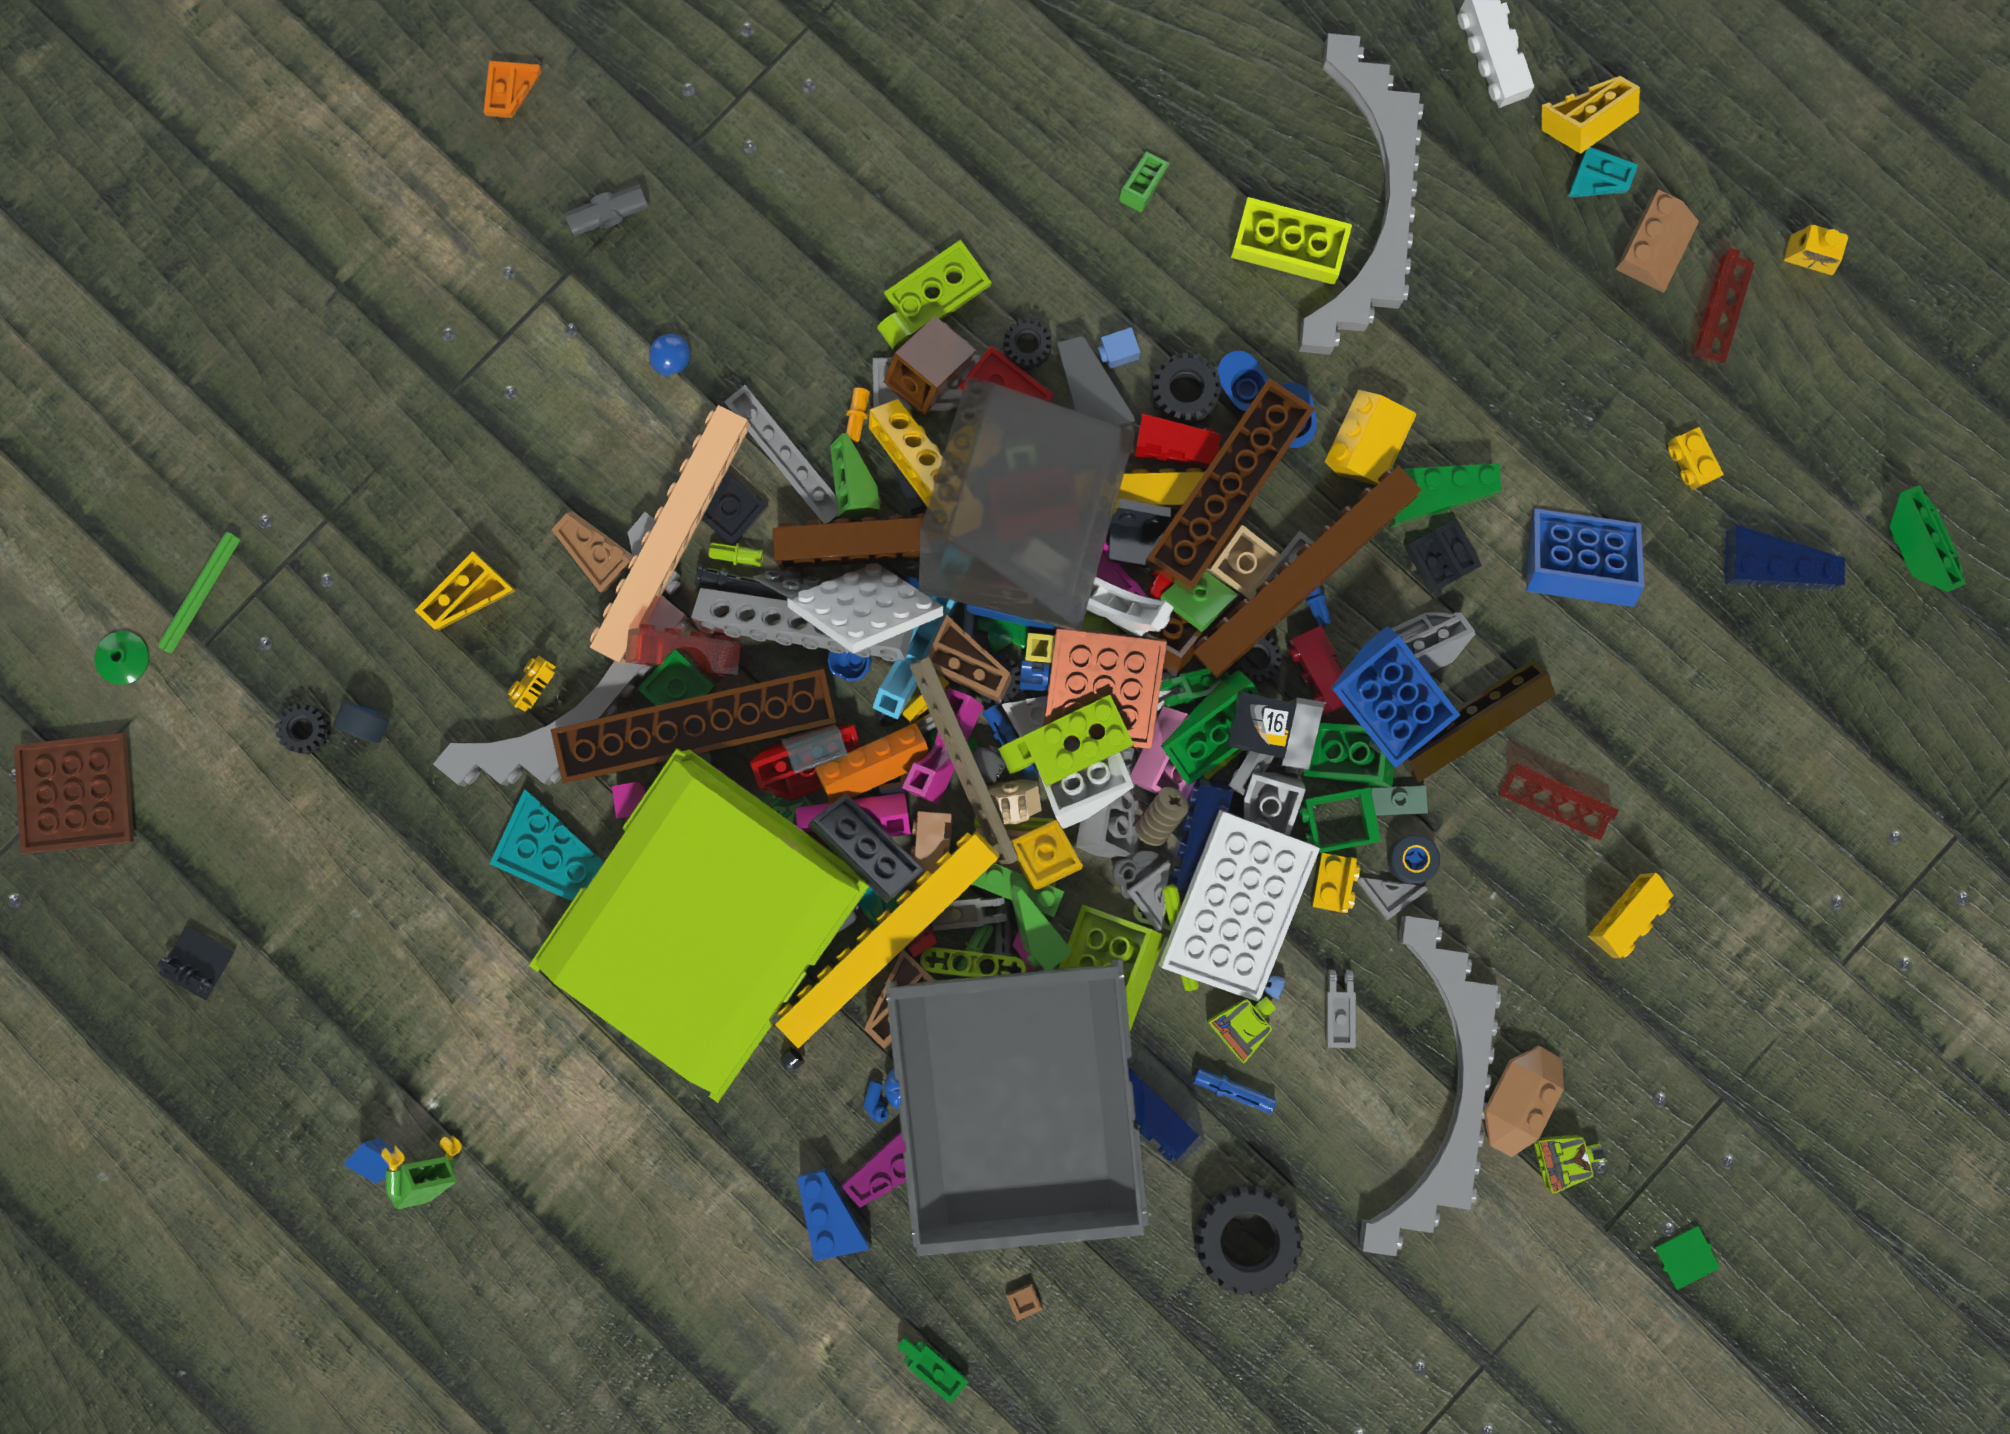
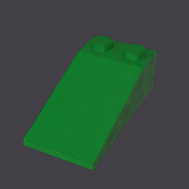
[1161,670,1261,786]

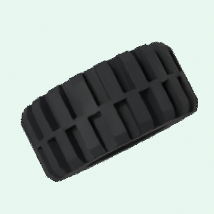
[1193,1183,1303,1297]

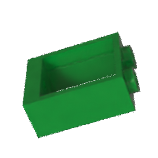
[1299,787,1381,853]

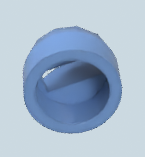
[1264,976,1286,1000]

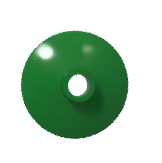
[94,631,150,685]

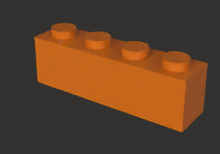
[815,723,929,804]

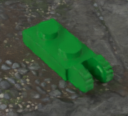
[1160,669,1230,707]

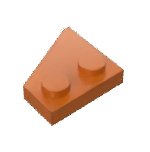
[484,61,542,118]

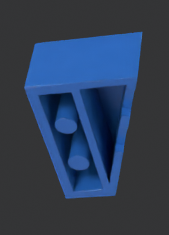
[797,1168,872,1262]

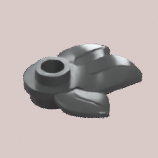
[1112,850,1159,902]

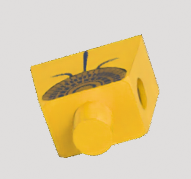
[1783,225,1848,275]

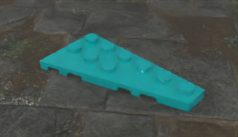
[490,789,604,901]

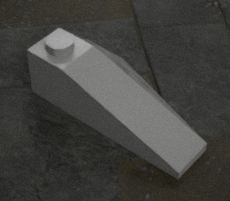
[1076,747,1140,860]
[1244,772,1306,836]

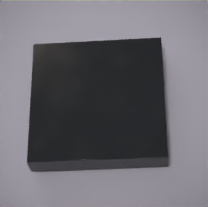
[701,471,768,546]

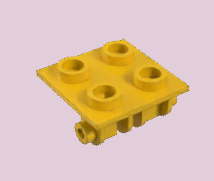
[508,655,556,712]

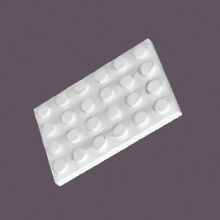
[1158,810,1320,1002]

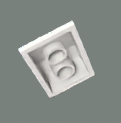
[1039,752,1134,829]

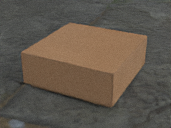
[1006,1283,1043,1321]

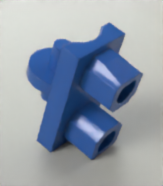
[1020,661,1051,691]

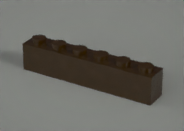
[1402,659,1555,783]

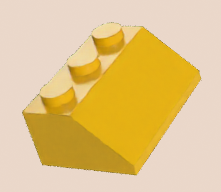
[1325,390,1417,485]
[1588,873,1673,958]

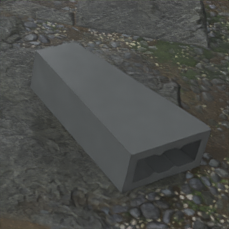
[1057,335,1135,441]

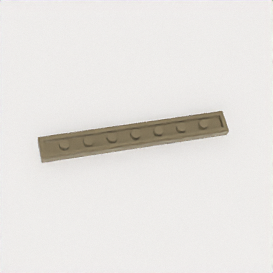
[909,657,1019,865]

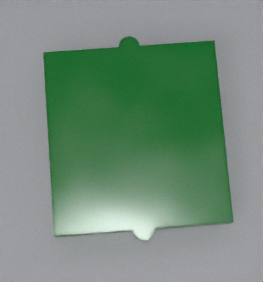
[1654,1225,1720,1290]

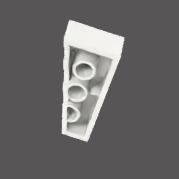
[1458,0,1534,108]

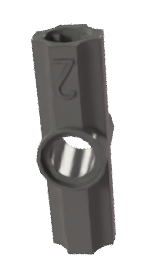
[565,184,649,236]

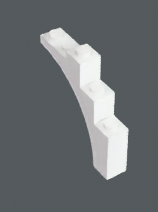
[1009,537,1174,636]

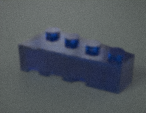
[1171,776,1233,893]

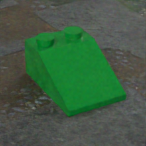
[1304,723,1395,787]

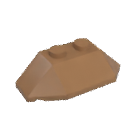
[1484,1046,1564,1157]

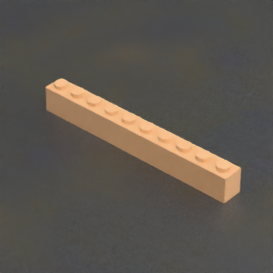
[590,405,751,665]

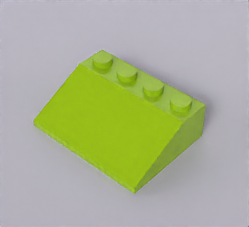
[1058,904,1165,1031]

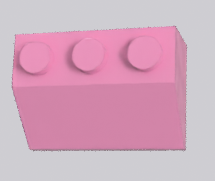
[1130,706,1196,800]

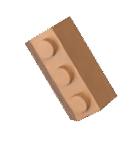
[1615,190,1699,293]

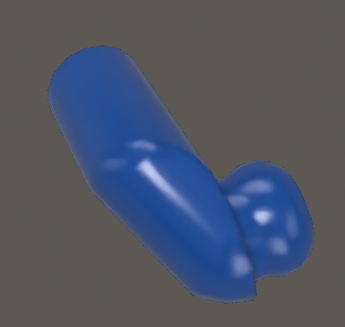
[863,1080,889,1122]

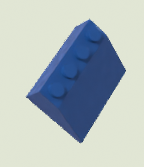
[1526,508,1644,607]
[1331,626,1460,768]

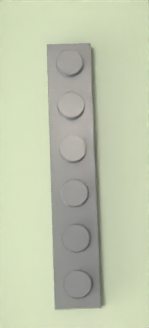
[724,385,838,524]

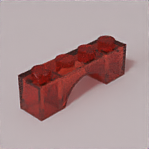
[625,624,741,677]

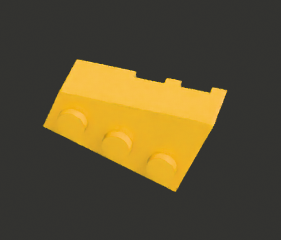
[1542,76,1640,154]
[414,551,516,630]

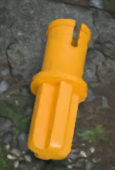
[846,388,870,443]

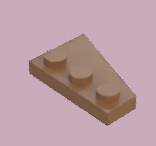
[552,511,634,593]

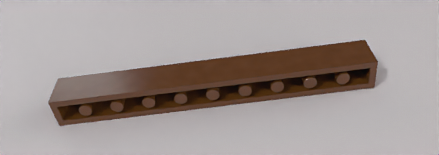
[1194,466,1422,679]

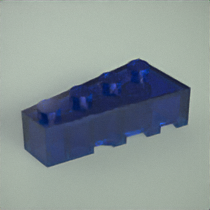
[1724,525,1845,590]
[1128,1067,1204,1164]

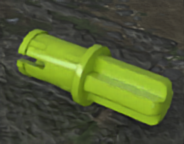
[709,542,764,567]

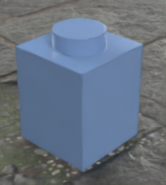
[1097,327,1140,369]

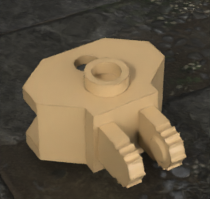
[987,779,1042,824]

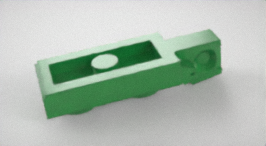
[897,1336,969,1404]

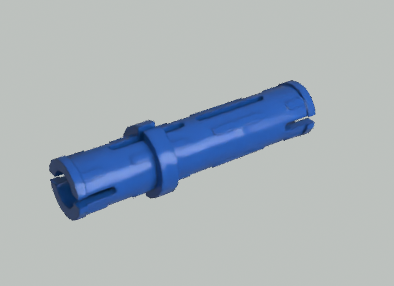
[982,704,1039,780]
[1193,1067,1277,1115]

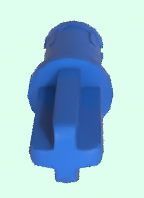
[1305,586,1332,628]

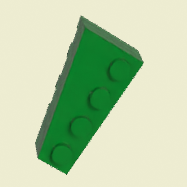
[1389,463,1502,529]

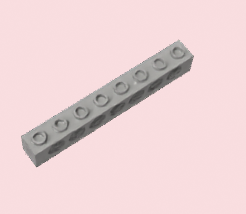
[691,588,913,661]

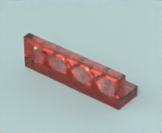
[1692,248,1755,364]
[1499,764,1619,841]

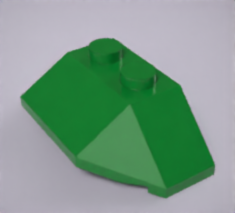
[1890,485,1966,592]

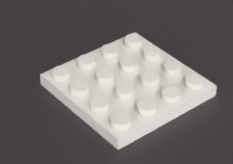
[787,563,943,653]

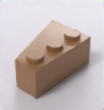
[927,615,1012,703]

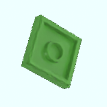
[1161,571,1238,632]

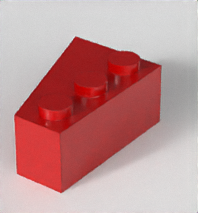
[1134,414,1221,470]

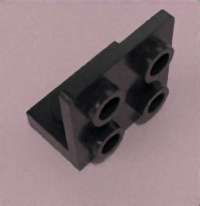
[1108,498,1171,569]

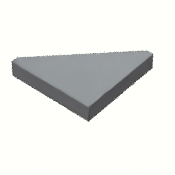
[1127,861,1170,932]
[1357,877,1428,920]

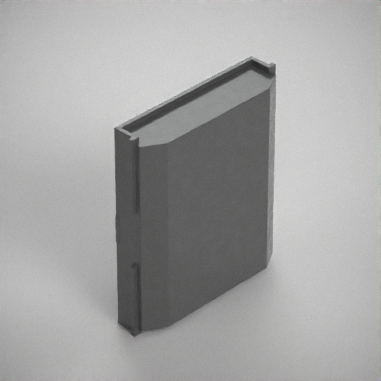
[885,959,1148,1256]

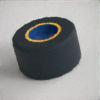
[333,701,389,744]
[1388,835,1440,884]

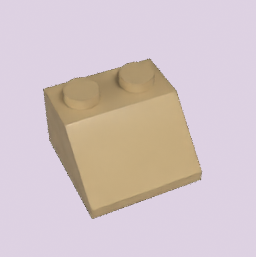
[1206,524,1283,600]

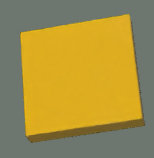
[1010,819,1083,892]

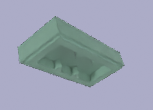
[1371,786,1428,816]

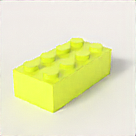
[1231,197,1352,285]

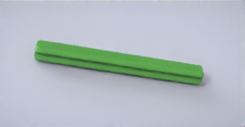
[158,532,240,653]

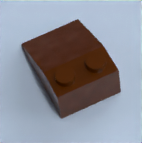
[1141,610,1215,677]

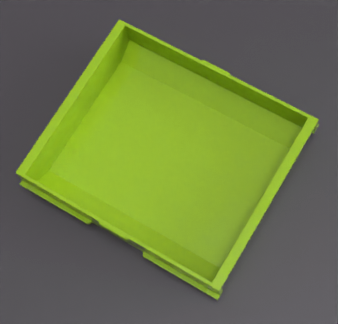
[529,749,869,1103]

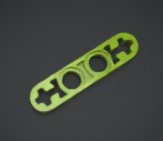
[920,947,1028,978]

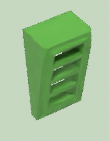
[1119,151,1169,212]

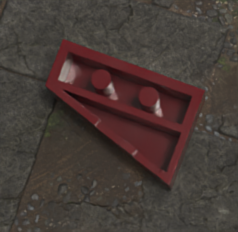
[1287,626,1346,715]

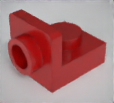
[908,925,939,957]

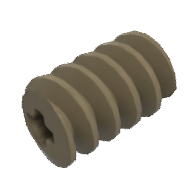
[1135,787,1189,846]

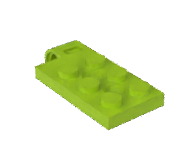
[877,240,991,350]
[999,695,1134,787]

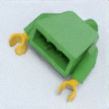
[381,1136,462,1209]

